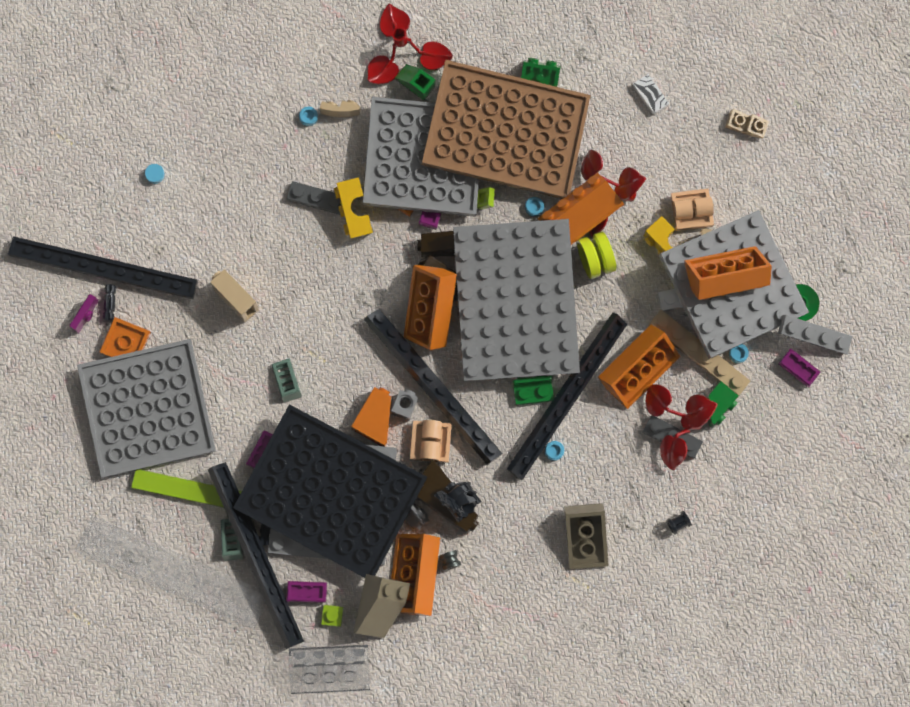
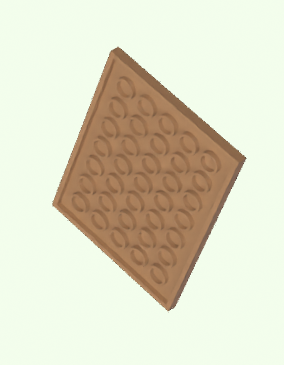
[421,60,591,199]

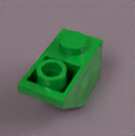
[395,64,436,101]
[707,381,739,428]

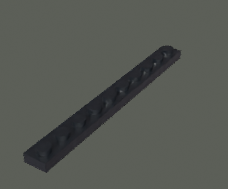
[8,236,198,299]
[364,309,503,465]
[507,312,628,481]
[207,462,304,649]

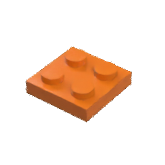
[100,317,151,357]

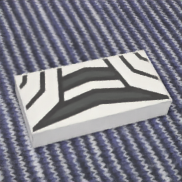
[632,74,669,115]

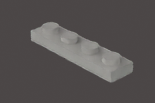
[778,315,853,355]

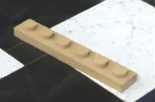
[649,310,751,395]

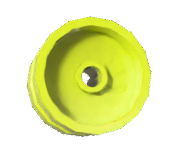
[577,231,617,279]

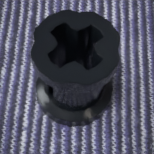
[666,511,692,535]

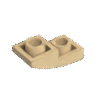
[320,100,361,117]
[725,109,769,139]

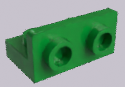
[521,57,560,87]
[513,375,554,406]

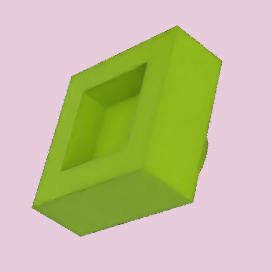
[477,187,495,210]
[321,605,344,627]

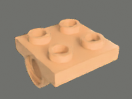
[670,189,714,231]
[410,420,452,463]

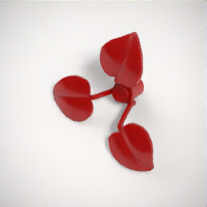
[368,3,453,84]
[581,150,646,237]
[645,384,718,471]

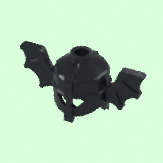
[434,482,482,522]

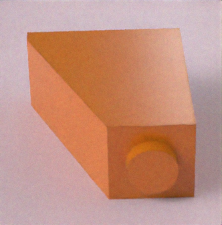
[351,387,392,447]

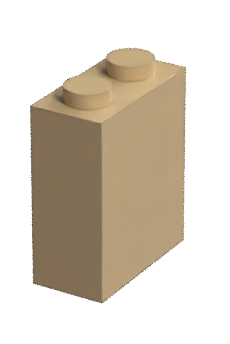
[210,269,259,323]

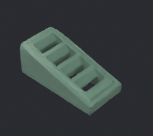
[271,358,302,402]
[221,519,244,561]

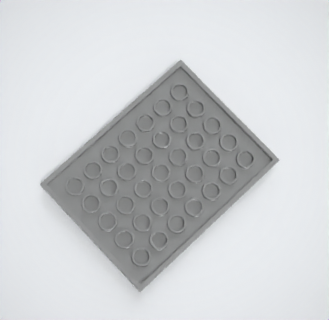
[453,219,580,381]

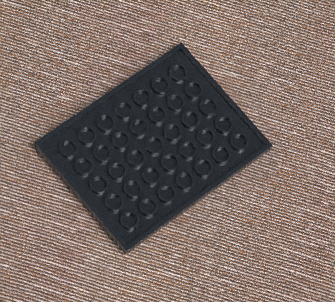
[233,404,428,578]

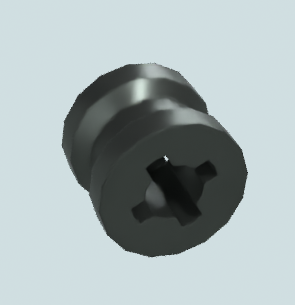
[438,550,461,571]

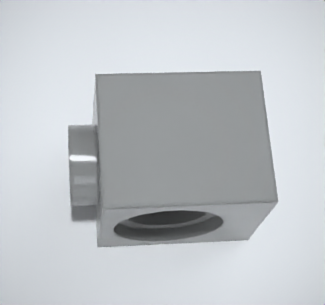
[391,389,418,421]

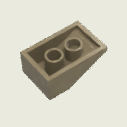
[564,503,609,569]
[353,574,410,638]

